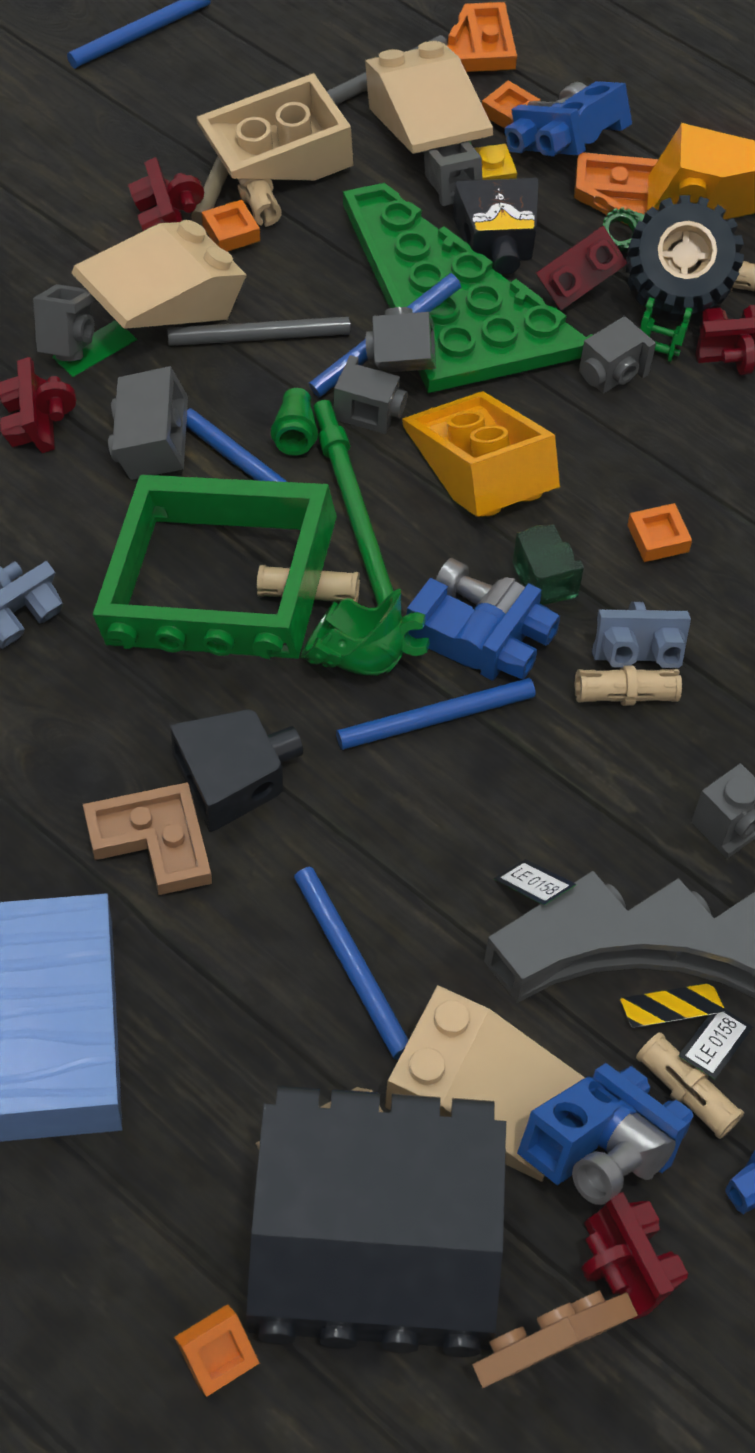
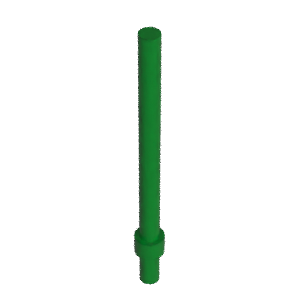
[314,400,402,616]

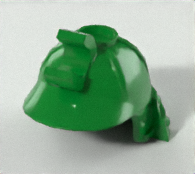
[301,588,430,676]

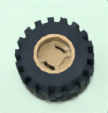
[625,195,744,321]

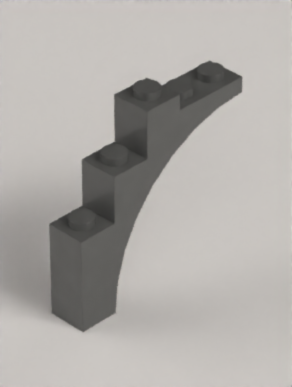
[484,871,755,1003]

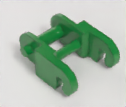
[640,297,693,362]

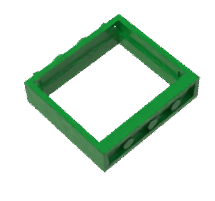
[93,475,337,659]

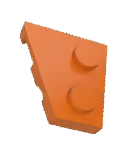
[447,2,517,72]
[574,153,659,226]

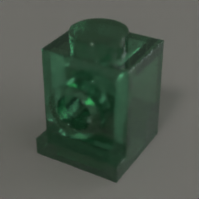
[512,524,584,605]

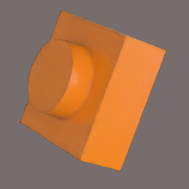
[482,80,541,129]
[202,200,260,251]
[627,503,692,562]
[174,1304,259,1397]

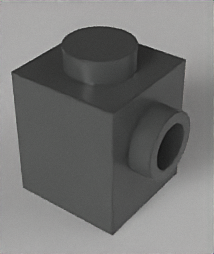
[366,307,436,373]

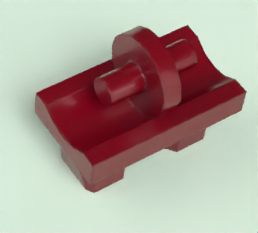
[128,157,205,231]
[535,226,627,311]
[695,305,755,375]
[0,357,76,453]
[581,1192,688,1320]

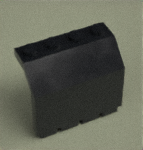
[246,1085,506,1357]

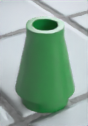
[271,388,318,455]

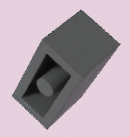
[108,366,188,480]

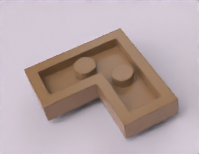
[83,782,212,895]
[472,1291,638,1388]

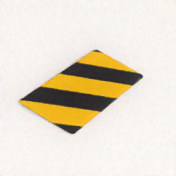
[620,983,725,1028]

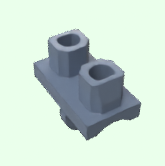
[0,561,63,649]
[592,602,691,668]

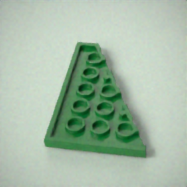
[343,183,592,393]

